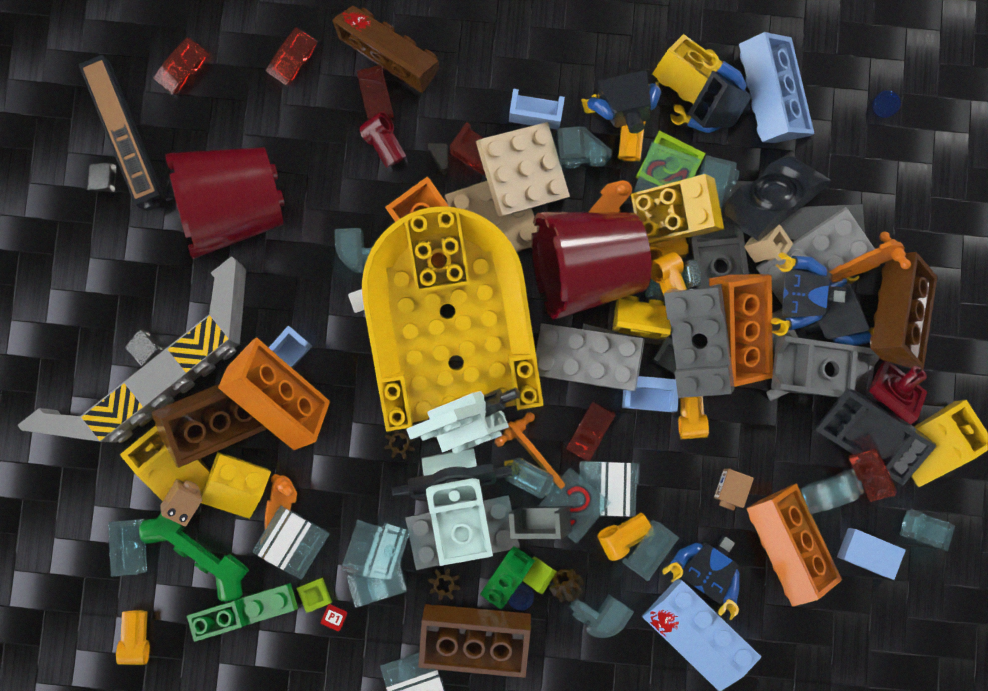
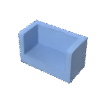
[509,89,565,130]
[269,326,312,368]
[622,376,678,412]
[837,528,905,580]

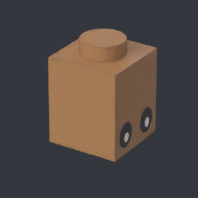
[160,479,202,527]

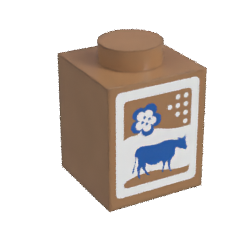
[714,469,754,511]

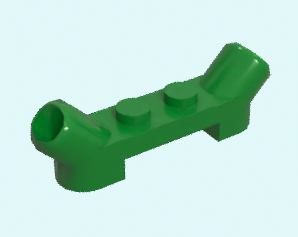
[139,513,249,601]

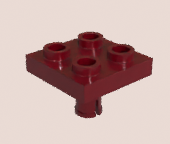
[869,361,927,425]

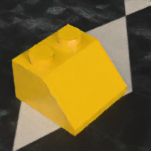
[652,34,722,104]
[612,296,671,340]
[201,452,271,519]

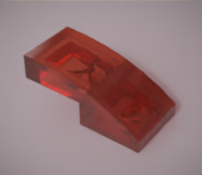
[266,27,318,85]
[154,37,209,94]
[357,65,394,120]
[566,401,615,461]
[849,448,897,502]

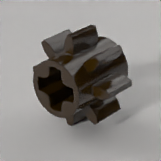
[384,428,416,459]
[428,567,461,601]
[549,568,584,603]

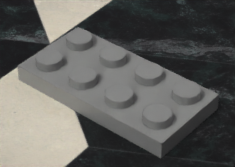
[756,207,875,305]
[536,323,645,392]
[406,495,520,570]

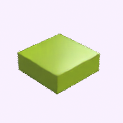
[522,556,557,594]
[297,577,332,613]

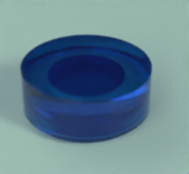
[873,90,901,118]
[508,583,534,610]

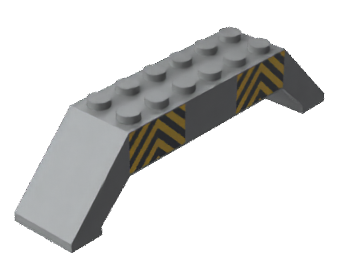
[18,256,246,443]

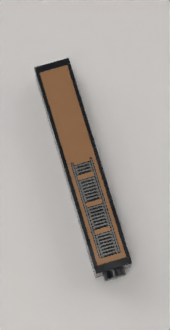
[79,55,166,211]

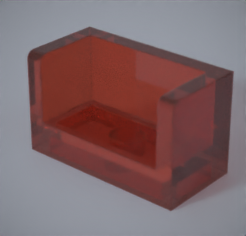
[450,122,486,177]

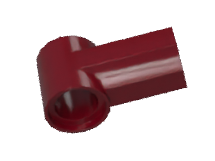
[359,112,406,168]

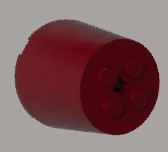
[165,147,285,259]
[531,212,652,319]

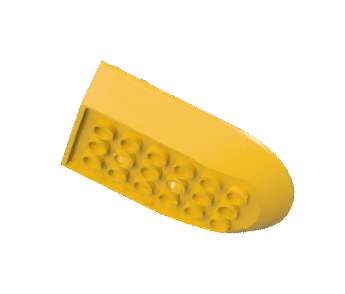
[362,206,544,431]

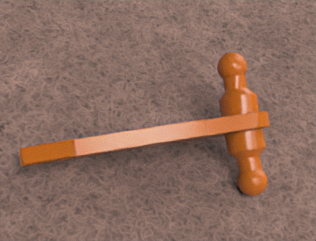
[589,180,632,212]
[829,232,911,283]
[494,412,565,489]
[262,474,297,556]

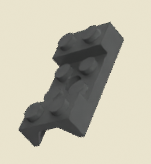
[688,218,749,289]
[664,284,735,398]
[771,336,880,402]

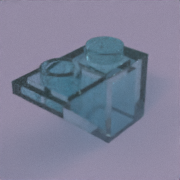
[556,126,612,168]

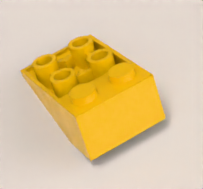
[631,174,724,244]
[911,400,988,487]
[120,425,210,501]

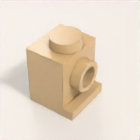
[744,224,793,263]

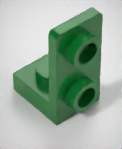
[480,545,535,609]

